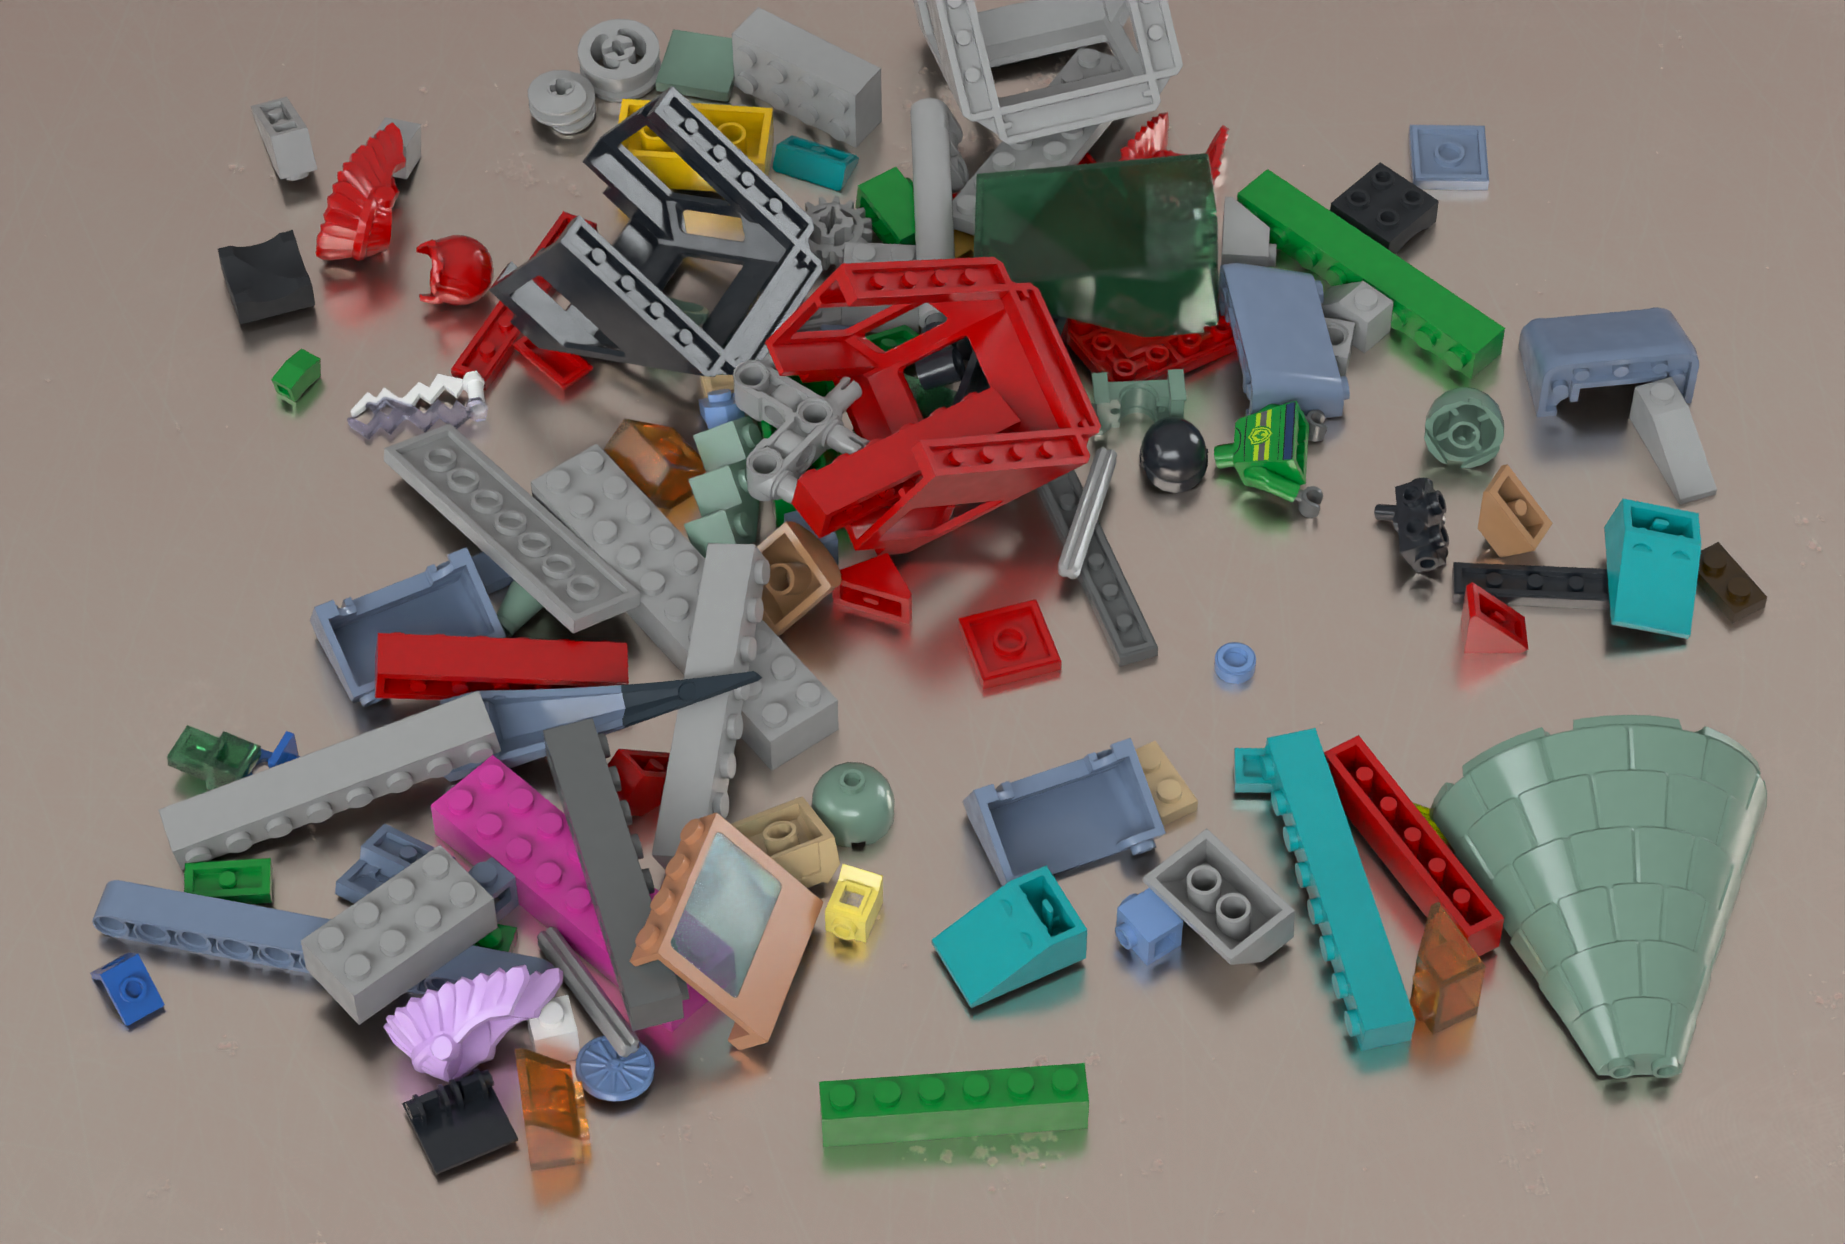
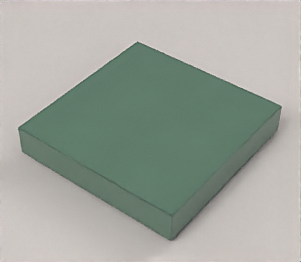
[656,29,734,102]

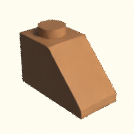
[1478,464,1553,558]

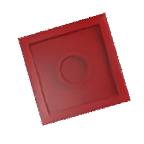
[958,599,1062,690]

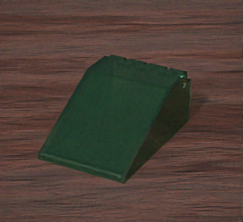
[974,153,1219,337]

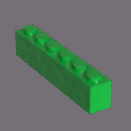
[819,1063,1089,1147]

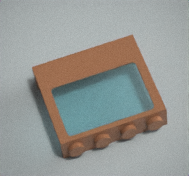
[629,812,824,1050]

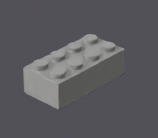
[732,7,882,148]
[301,845,498,1025]

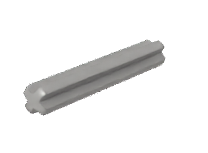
[1058,447,1117,579]
[537,927,640,1057]

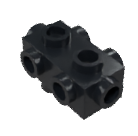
[1374,477,1449,573]

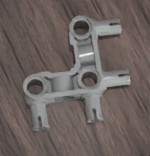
[733,353,870,504]

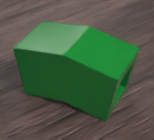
[271,348,321,402]

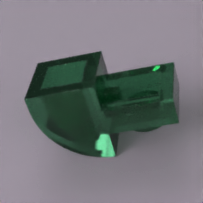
[167,725,261,791]

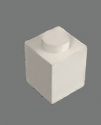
[527,995,580,1068]

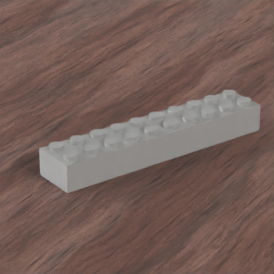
[531,443,839,771]

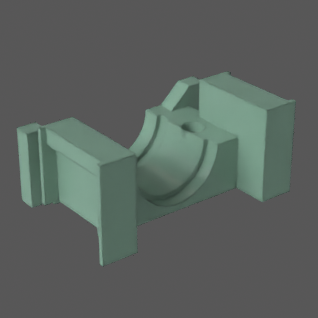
[1091,369,1187,435]

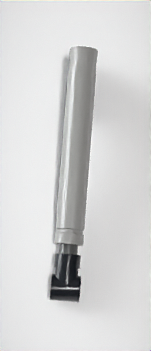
[910,98,970,391]

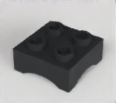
[1330,162,1439,254]
[218,230,315,324]

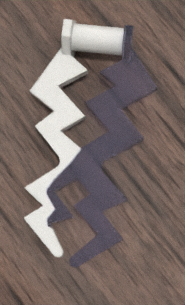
[347,371,488,440]

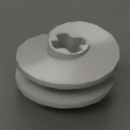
[528,70,596,134]

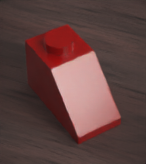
[607,749,670,816]

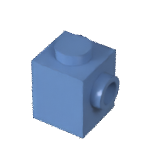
[1115,888,1183,966]

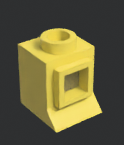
[825,864,883,943]

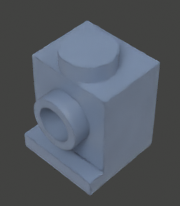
[468,857,519,923]

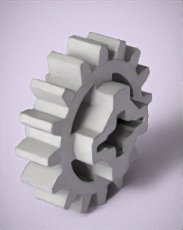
[805,196,872,270]

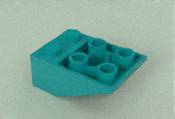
[1604,498,1702,639]
[931,865,1088,1008]

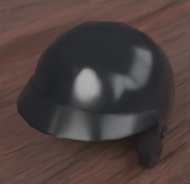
[1139,417,1208,493]

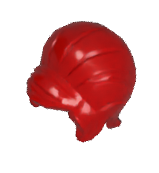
[416,235,494,305]

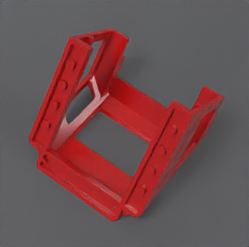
[765,257,1101,556]

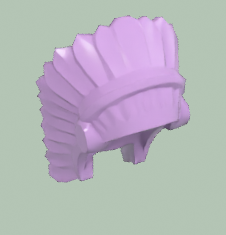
[383,965,563,1083]

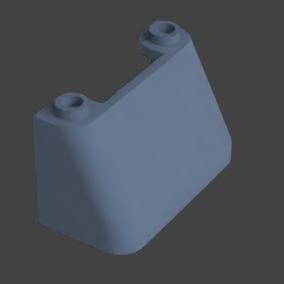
[1217,263,1350,418]
[1518,307,1699,417]
[310,547,506,707]
[962,738,1166,886]

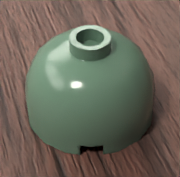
[1424,387,1504,468]
[811,762,895,847]

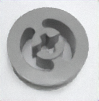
[577,19,661,102]

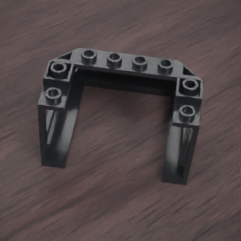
[489,86,823,377]

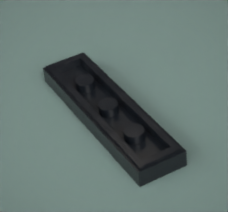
[1452,562,1610,610]

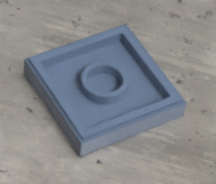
[1408,125,1489,190]

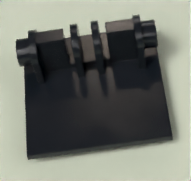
[402,1069,518,1175]

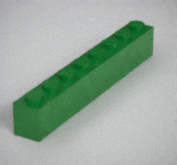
[1237,169,1505,380]

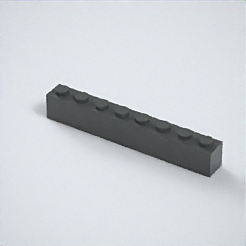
[543,718,689,1031]

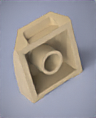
[731,796,840,899]

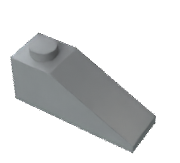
[251,97,318,181]
[1629,377,1717,505]

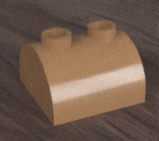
[757,521,841,636]

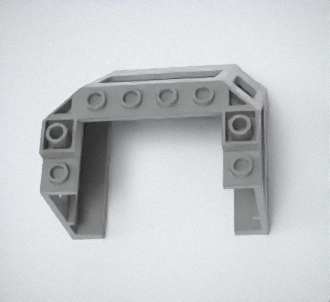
[913,0,1183,145]

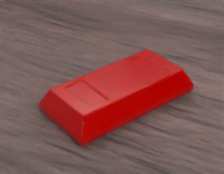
[512,335,593,391]

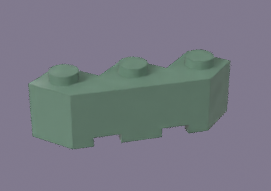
[684,416,762,558]

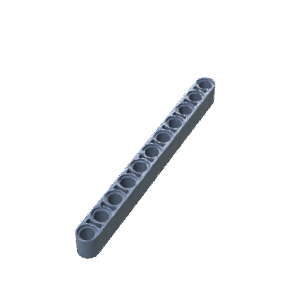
[92,880,555,995]

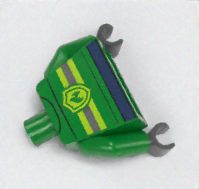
[1214,401,1327,518]

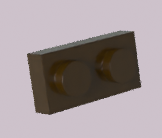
[1697,542,1767,624]

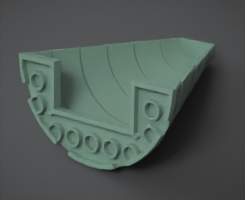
[1429,715,1767,1079]

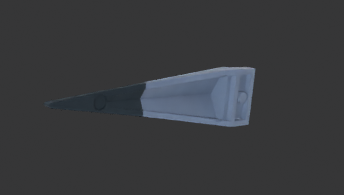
[440,671,762,782]

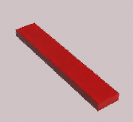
[451,211,598,391]

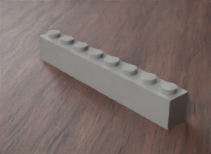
[652,543,770,872]
[158,691,501,870]

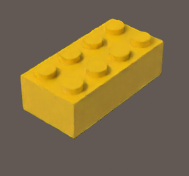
[618,99,774,192]

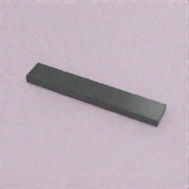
[1037,470,1158,667]

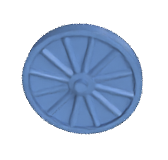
[575,1036,655,1101]

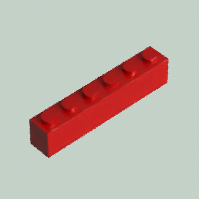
[791,387,1021,539]
[375,632,629,700]
[1324,735,1504,964]

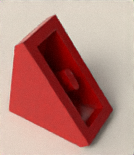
[832,552,912,624]
[1461,582,1529,654]

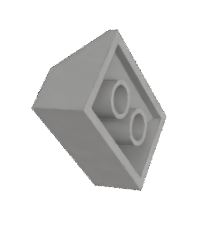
[1143,828,1295,965]

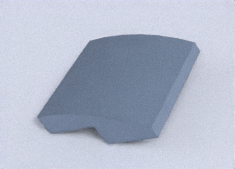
[335,824,456,903]

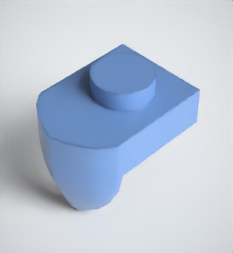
[698,389,745,429]

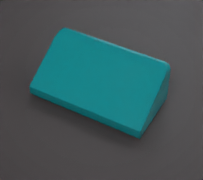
[772,135,859,191]

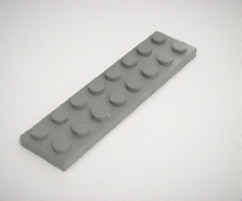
[953,47,1122,247]
[384,424,641,634]

